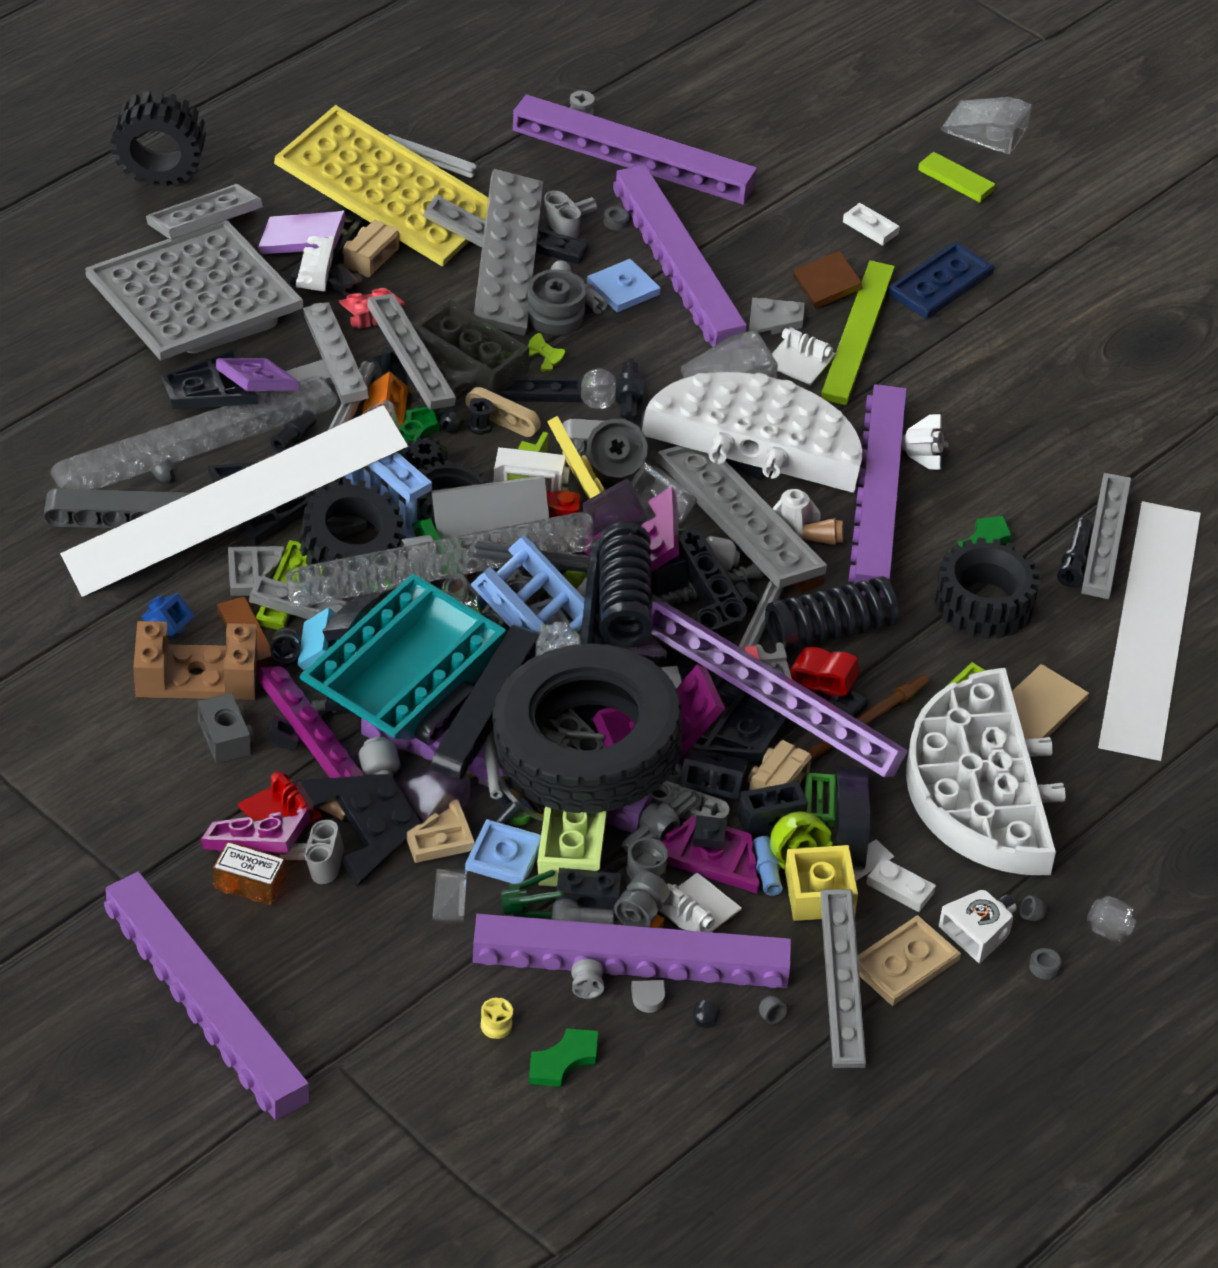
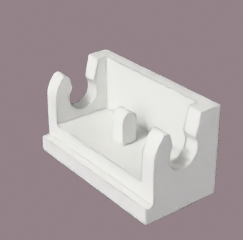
[296,236,334,291]

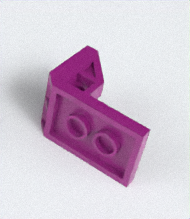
[592,664,725,762]

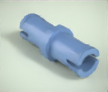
[753,836,783,896]

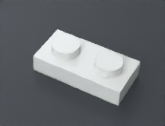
[843,203,900,246]
[866,858,936,912]

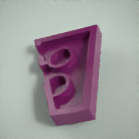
[201,808,311,854]

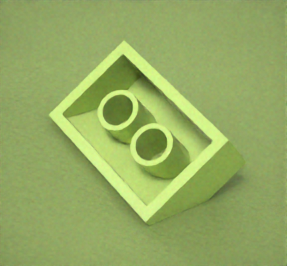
[537,807,607,886]

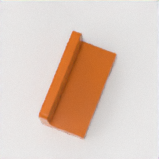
[362,371,408,428]

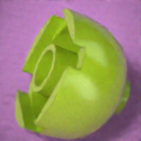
[770,811,833,870]

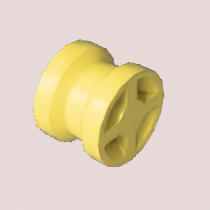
[480,998,513,1039]

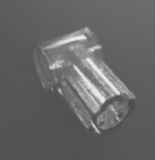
[551,899,613,924]

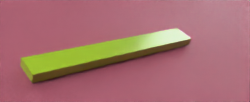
[821,260,895,405]

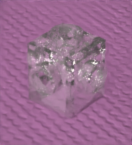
[535,622,581,657]

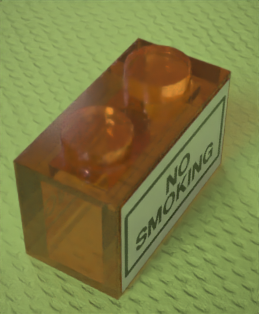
[213,841,286,906]

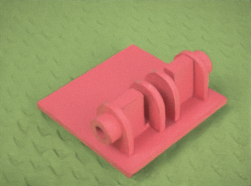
[339,288,405,329]

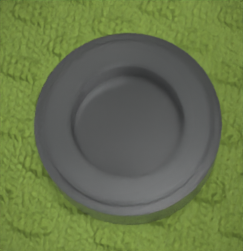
[603,207,629,230]
[1029,948,1062,979]

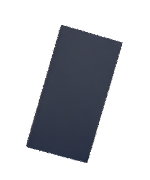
[887,242,994,319]

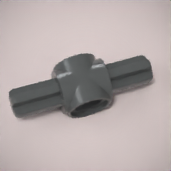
[622,790,697,854]

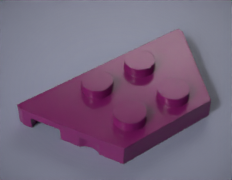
[662,816,759,894]

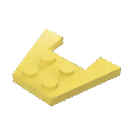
[547,416,610,518]

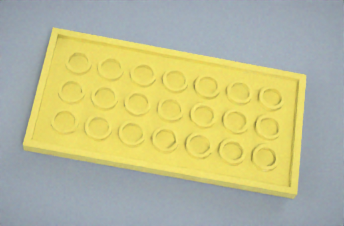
[274,105,488,267]

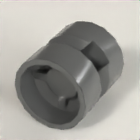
[626,837,668,886]
[614,871,670,927]

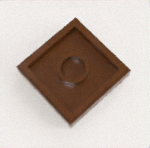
[793,250,863,309]

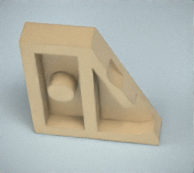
[407,799,475,863]

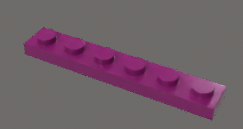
[255,667,364,778]

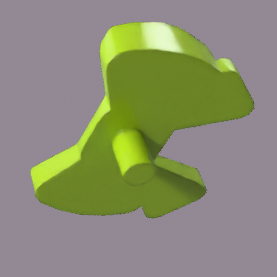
[526,333,565,371]

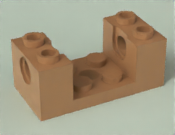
[133,621,257,700]

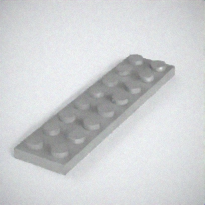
[473,169,543,336]
[656,446,827,589]

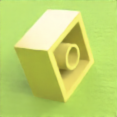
[785,845,858,921]

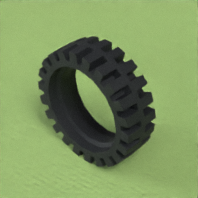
[417,461,489,525]

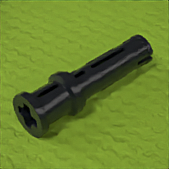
[1057,518,1093,587]

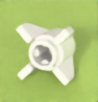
[902,414,948,470]
[772,489,821,539]

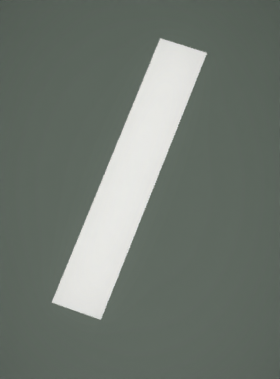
[60,405,408,597]
[1098,501,1201,761]

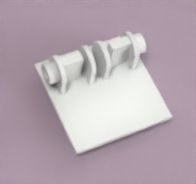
[764,327,836,385]
[659,873,742,932]

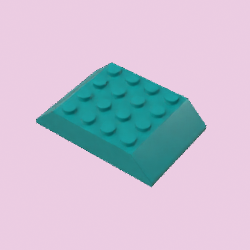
[300,573,506,740]

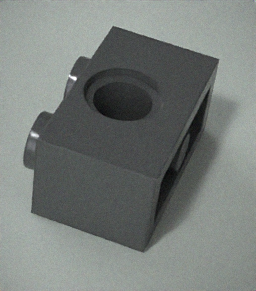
[198,693,254,764]

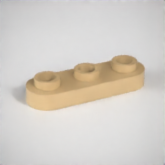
[466,387,541,437]

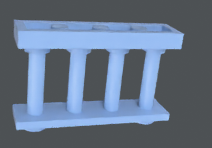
[345,452,432,539]
[471,535,585,655]

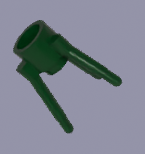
[501,870,578,920]

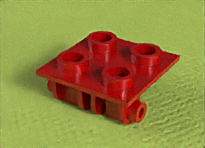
[237,771,323,826]

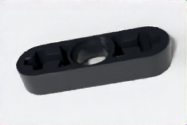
[415,681,475,746]

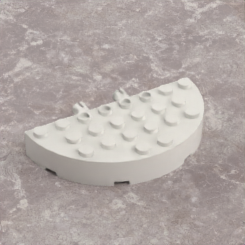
[642,372,862,493]
[906,668,1065,875]

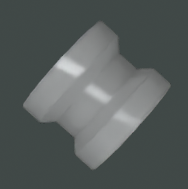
[570,91,595,115]
[571,959,604,999]

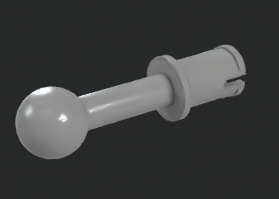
[550,261,608,314]

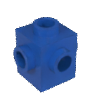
[141,593,195,638]

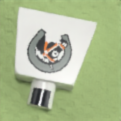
[938,890,1016,963]

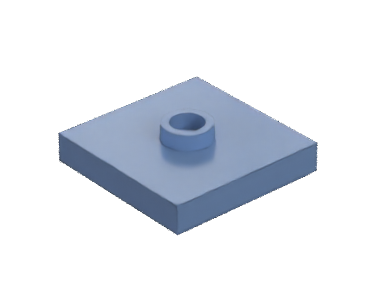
[587,259,660,312]
[465,819,541,884]

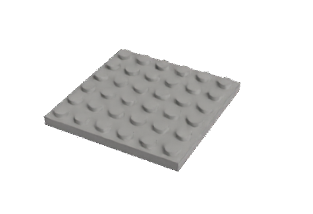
[85,220,303,361]

